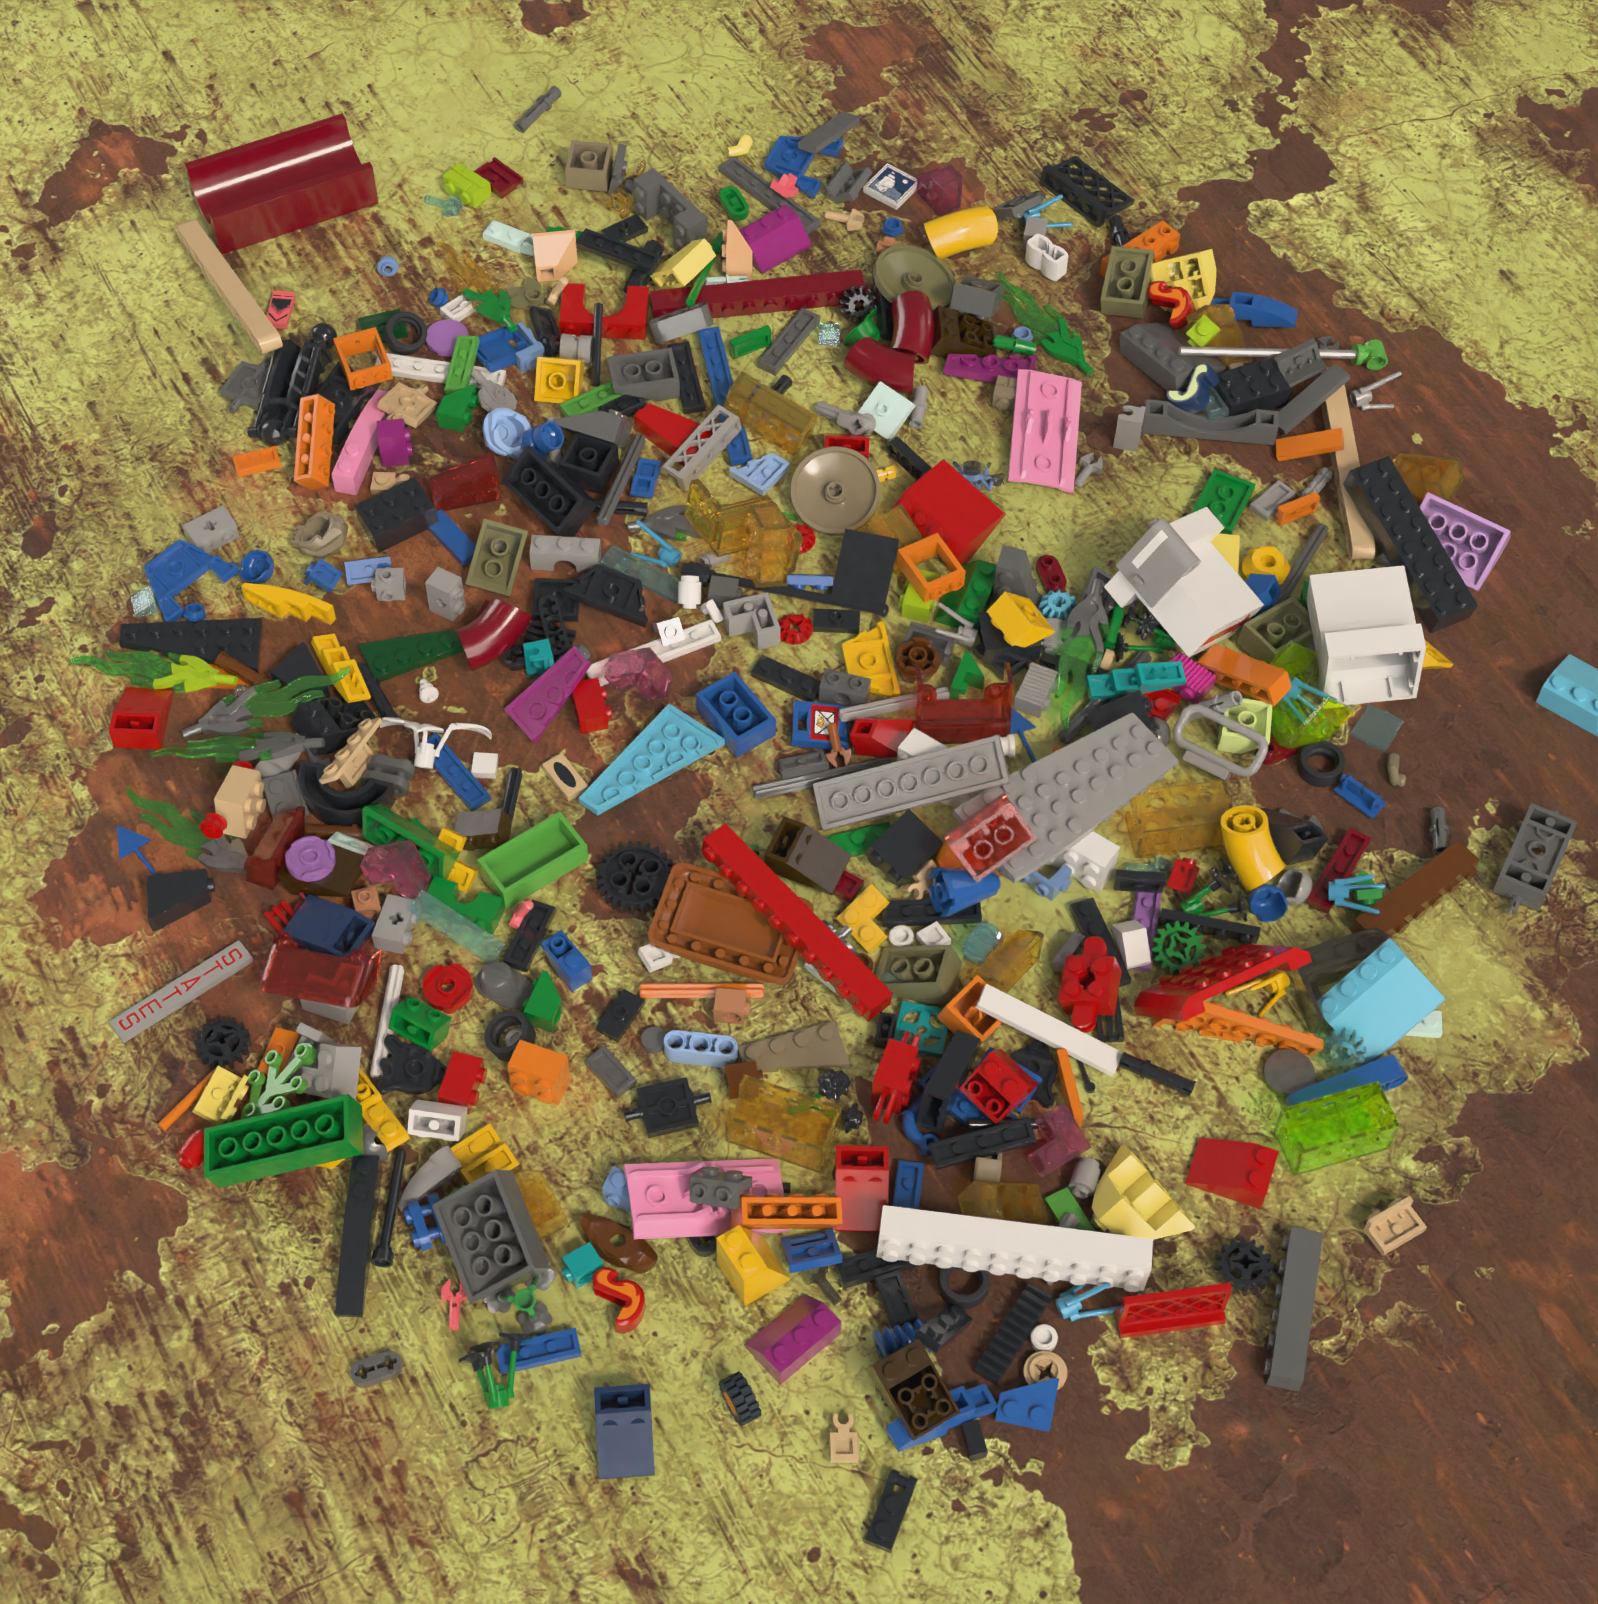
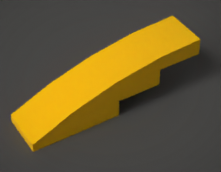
[241,583,336,625]
[311,633,371,703]

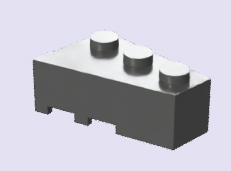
[992,545,1042,609]

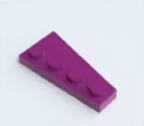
[944,354,1037,384]
[504,646,592,744]

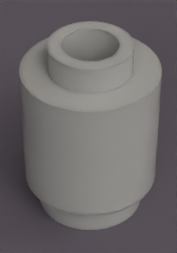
[1069,1157,1100,1198]

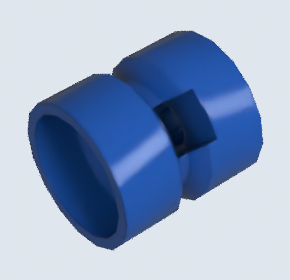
[522,421,564,454]

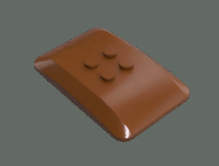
[648,862,814,985]

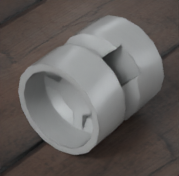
[560,334,593,364]

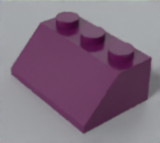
[739,204,811,274]
[744,1294,842,1385]

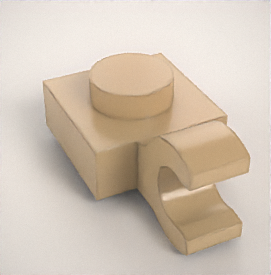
[370,472,410,495]

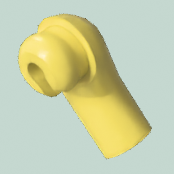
[727,135,753,158]

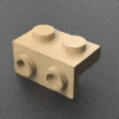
[1363,1196,1427,1256]

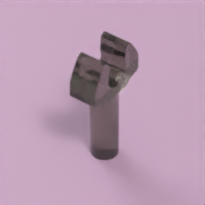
[802,1266,842,1305]

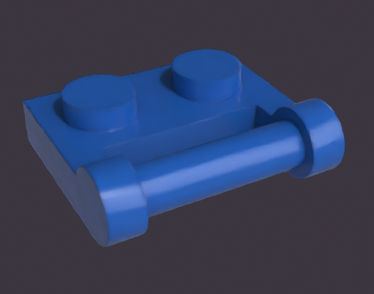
[780,1227,843,1273]

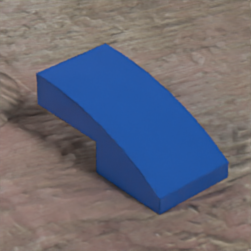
[630,458,662,499]

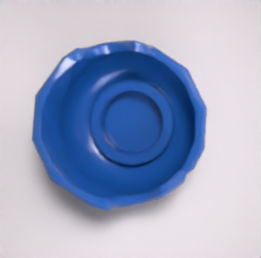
[238,549,274,584]
[1248,883,1288,922]

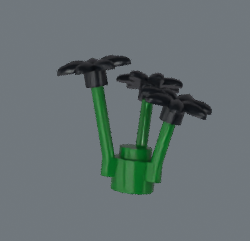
[1113,601,1176,662]

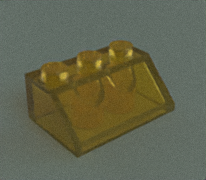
[969,929,1044,993]

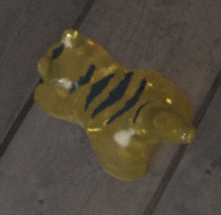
[606,160,646,219]

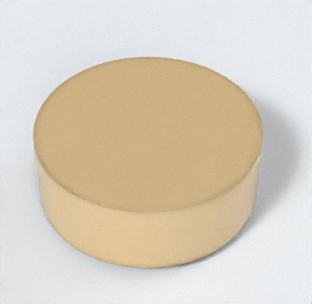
[1100,648,1115,673]

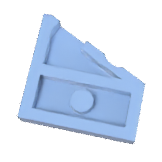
[729,453,790,496]

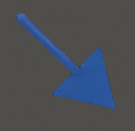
[1003,704,1036,763]
[117,825,158,875]

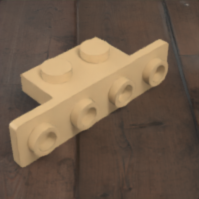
[319,717,383,788]

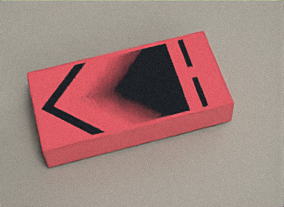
[267,291,296,329]

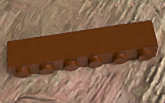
[1351,840,1479,952]

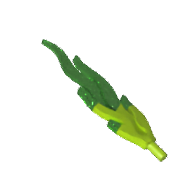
[69,650,238,693]

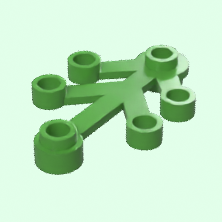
[241,1043,318,1119]

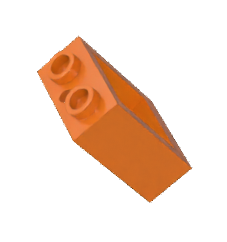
[333,327,393,390]
[897,533,966,603]

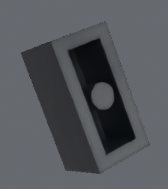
[874,1012,896,1049]
[961,1419,988,1462]

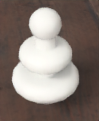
[419,679,439,703]

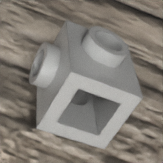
[371,567,406,602]

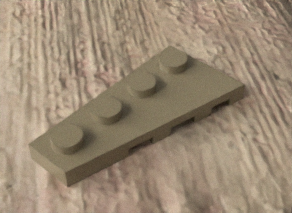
[738,1021,850,1073]

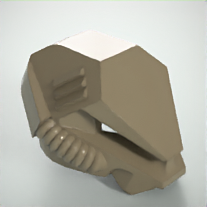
[291,511,348,559]

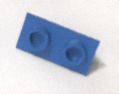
[1334,773,1387,819]

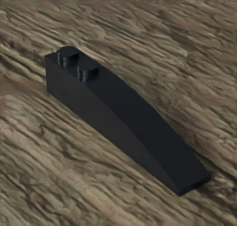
[335,1155,383,1318]

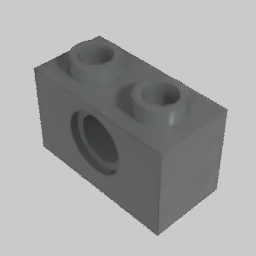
[819,668,871,707]

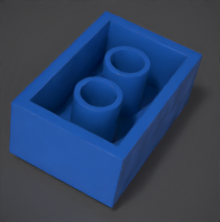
[696,671,776,758]

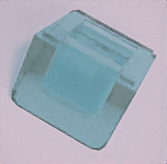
[818,323,840,345]
[131,585,159,617]

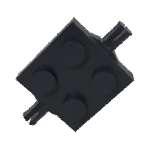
[623,1077,712,1138]

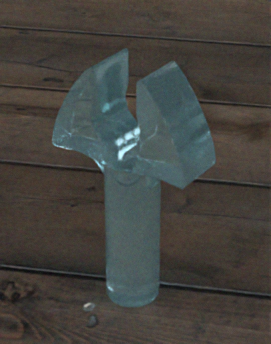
[424,195,463,217]
[1125,856,1172,880]

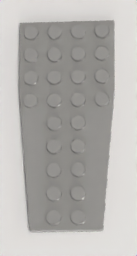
[953,713,1178,884]

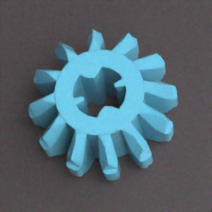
[1038,589,1077,620]

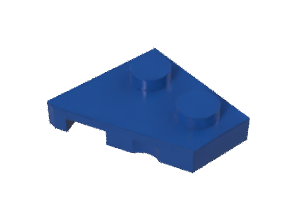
[995,1378,1059,1432]

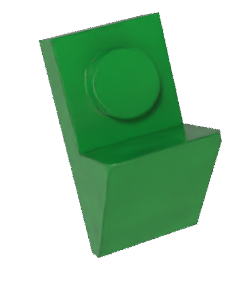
[949,651,985,703]

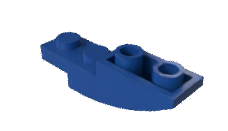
[1208,292,1298,328]
[885,1384,998,1452]

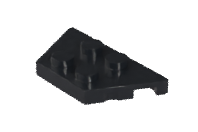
[562,564,648,627]

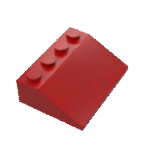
[892,459,1006,565]

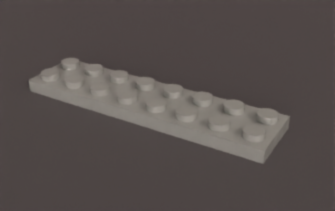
[813,735,1011,831]

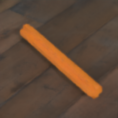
[639,983,764,998]

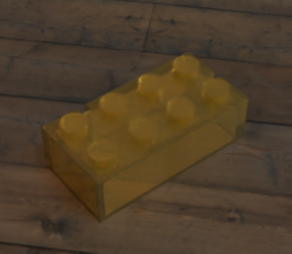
[724,371,818,458]

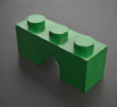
[423,876,505,934]

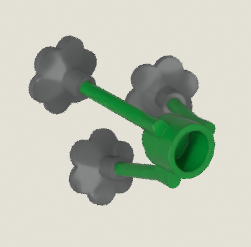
[483,1260,556,1335]

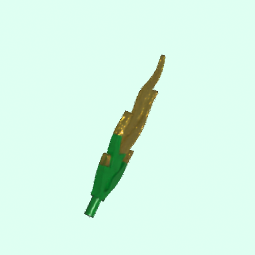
[437,241,517,332]

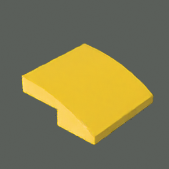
[450,1123,519,1185]

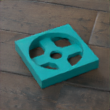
[893,1001,948,1058]

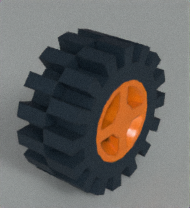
[718,1371,762,1427]

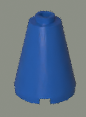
[929,867,1001,917]

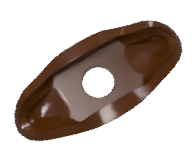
[579,1213,658,1274]

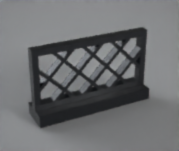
[1039,156,1134,228]

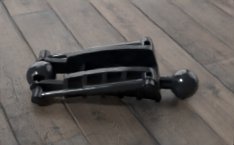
[247,322,337,446]

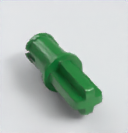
[993,335,1037,355]

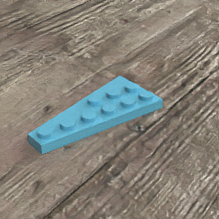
[579,704,725,815]

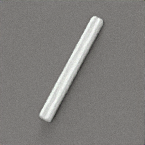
[370,964,404,1080]

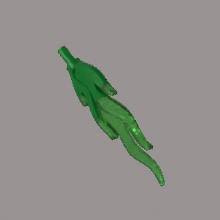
[998,271,1094,376]

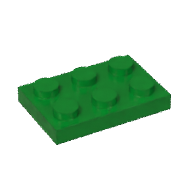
[1191,469,1256,535]

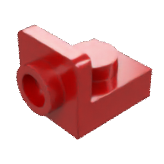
[1166,857,1200,896]

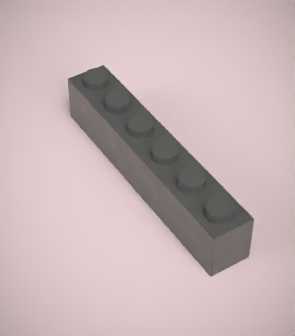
[1263,1226,1323,1392]

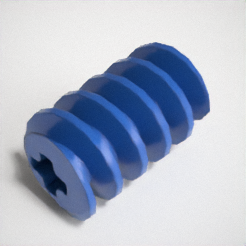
[873,1318,932,1358]

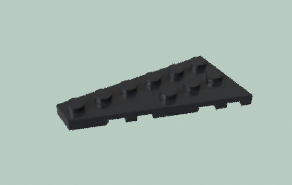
[119,618,263,673]

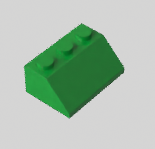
[934,560,997,634]

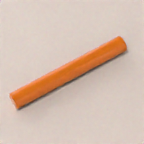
[157,1070,215,1131]

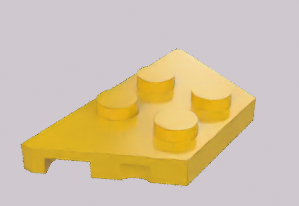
[842,621,900,698]

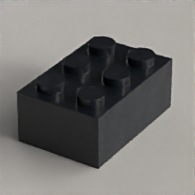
[1209,357,1291,417]
[354,477,439,553]

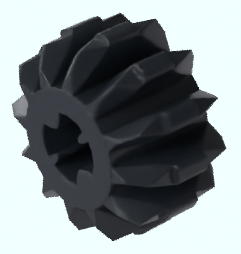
[839,285,876,322]

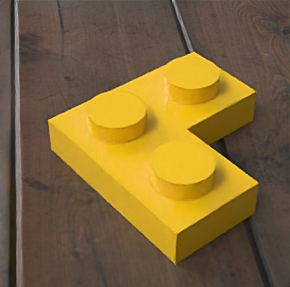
[438,827,479,893]
[836,884,890,954]

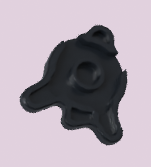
[375,1035,447,1095]
[1010,1039,1057,1109]

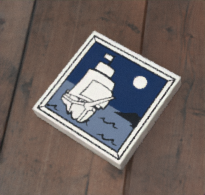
[863,163,921,210]

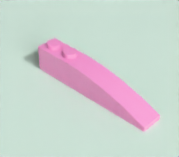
[332,390,389,495]

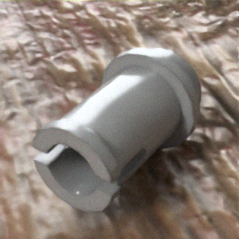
[700,547,731,570]

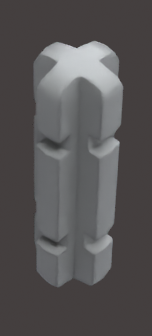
[1301,468,1333,497]

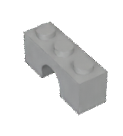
[529,535,602,573]

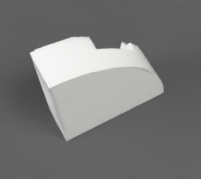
[699,599,724,623]

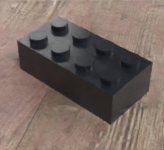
[502,445,598,537]

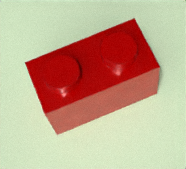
[571,677,612,734]
[437,1051,487,1114]

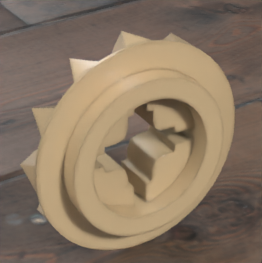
[1023,1351,1067,1390]

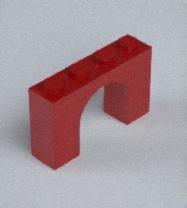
[559,283,650,340]

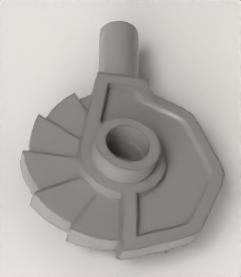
[471,369,517,412]

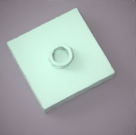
[858,381,915,440]

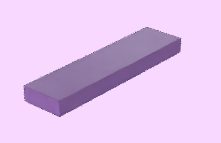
[1130,892,1162,973]

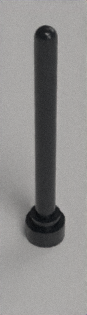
[371,1148,406,1268]

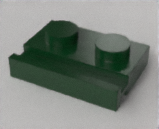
[358,308,408,343]

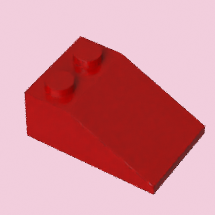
[1185,1138,1279,1209]

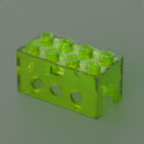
[1274,1081,1400,1176]

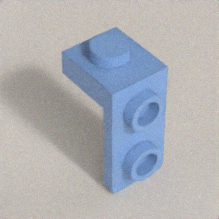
[515,322,545,373]
[1019,864,1072,901]

